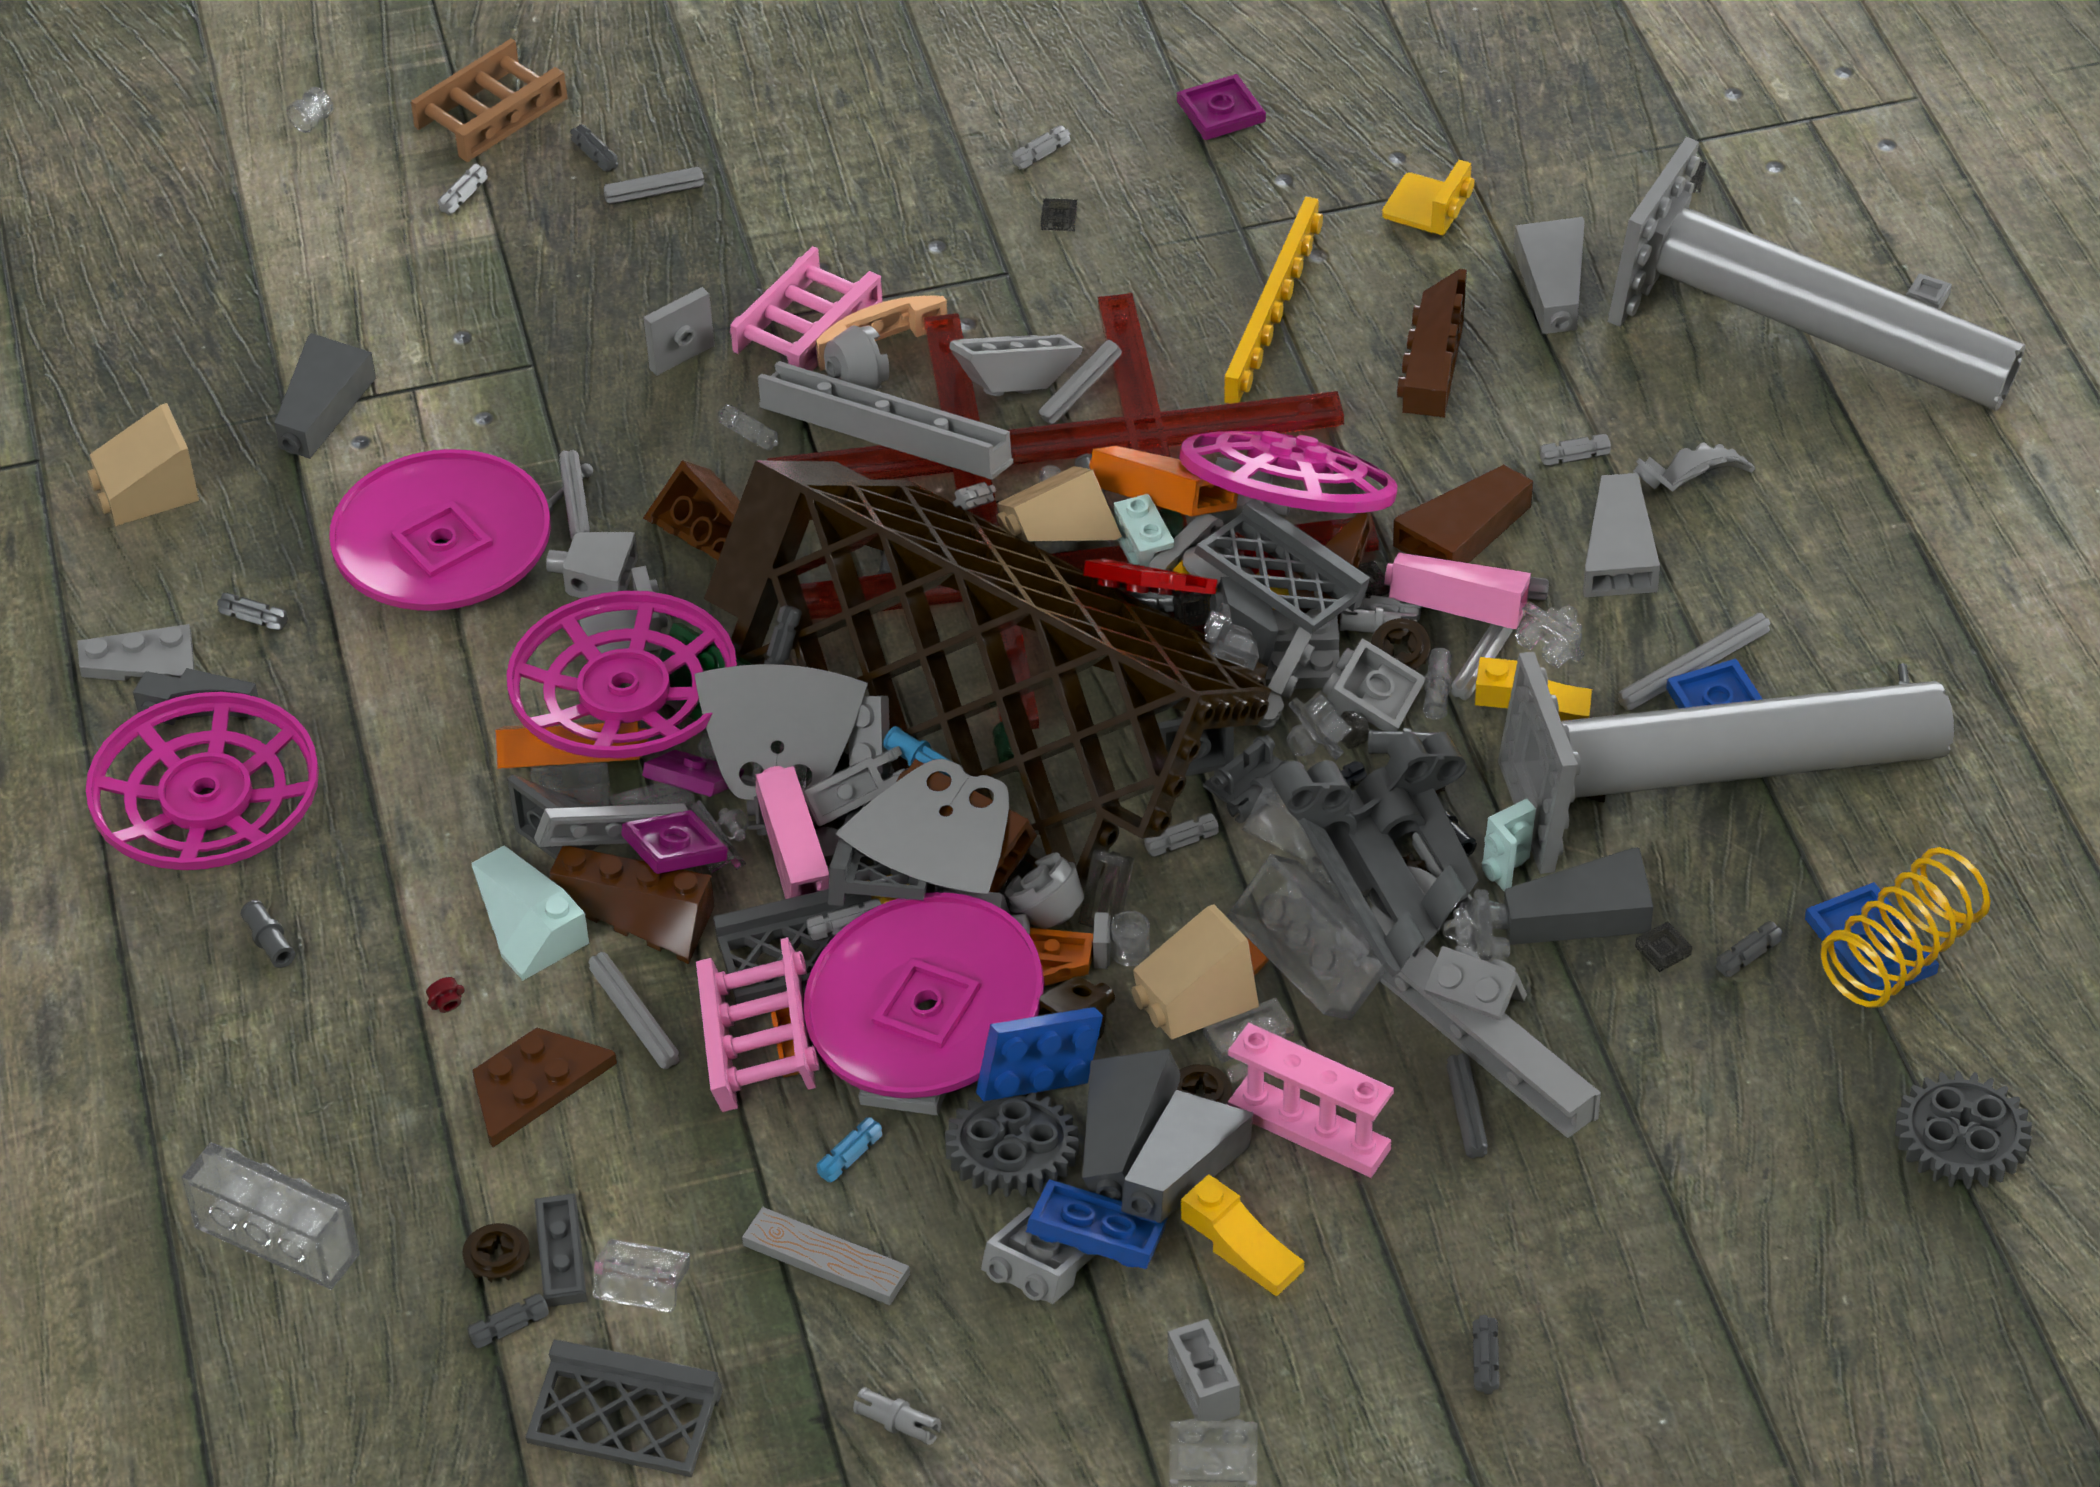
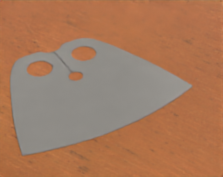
[694,664,867,800]
[835,759,1009,894]

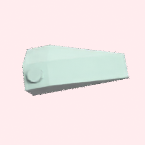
[471,845,589,981]

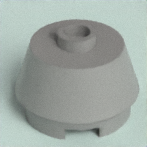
[824,325,889,390]
[1005,852,1084,929]

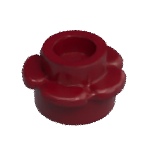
[426,977,465,1013]

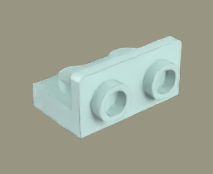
[1114,494,1174,566]
[1482,798,1536,892]

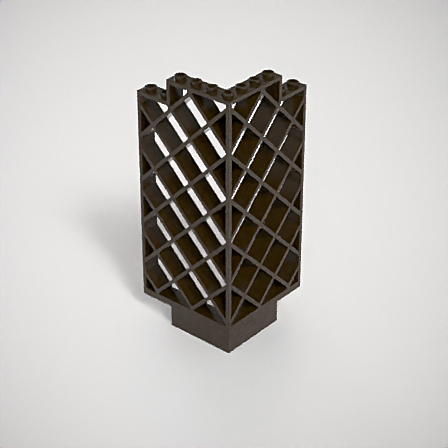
[704,460,1272,888]

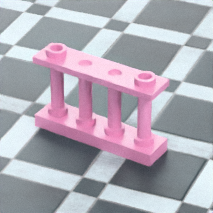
[730,246,882,371]
[696,937,820,1112]
[1228,1023,1394,1178]

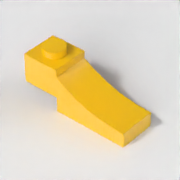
[1475,657,1592,721]
[1181,1174,1304,1297]

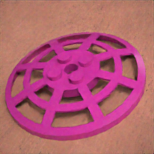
[1179,431,1398,513]
[506,591,737,759]
[85,692,319,870]

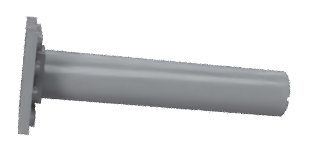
[1608,137,2025,411]
[1498,652,1954,874]

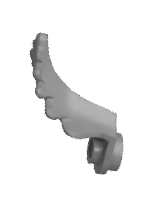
[1633,442,1755,491]

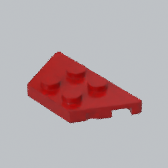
[1083,559,1217,595]

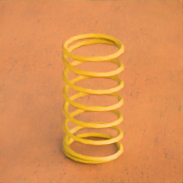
[1820,847,1991,1008]

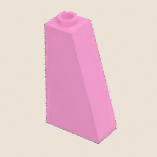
[1384,553,1531,629]
[756,766,829,899]

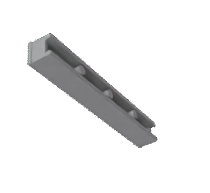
[758,361,1013,480]
[1346,906,1601,1138]

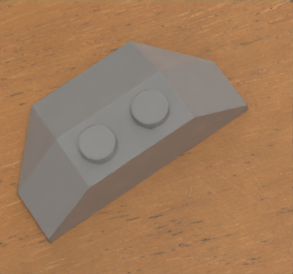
[949,334,1083,396]

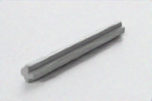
[1618,613,1771,711]

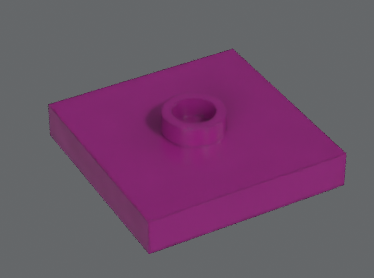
[1177,74,1266,140]
[642,749,744,797]
[621,810,728,874]

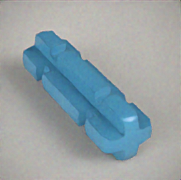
[816,1117,883,1182]

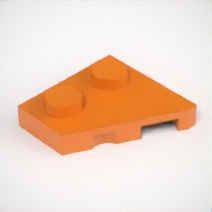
[1029,928,1093,986]

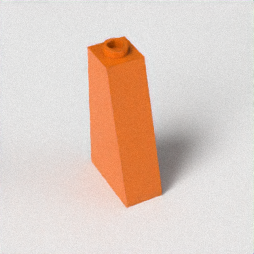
[1089,446,1238,517]
[495,720,649,769]

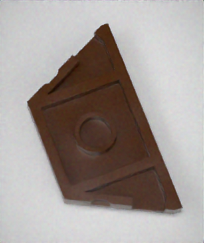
[472,1027,617,1147]

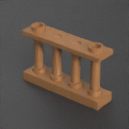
[411,38,568,162]

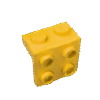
[1382,160,1475,236]

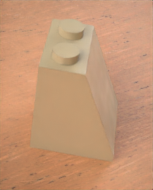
[87,403,199,526]
[996,466,1122,541]
[1132,904,1259,1039]

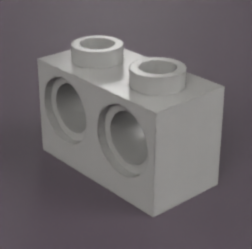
[1168,1319,1240,1428]

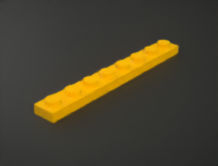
[1224,196,1323,405]

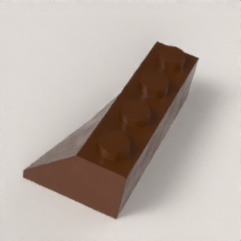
[1397,269,1467,417]
[643,460,740,560]
[549,846,715,964]

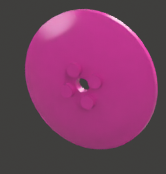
[329,449,551,611]
[804,892,1044,1098]

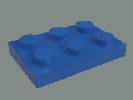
[1666,659,1762,708]
[1805,882,1939,1001]
[976,1007,1103,1101]
[1026,1179,1168,1269]

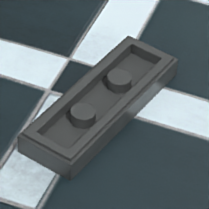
[534,1193,587,1307]

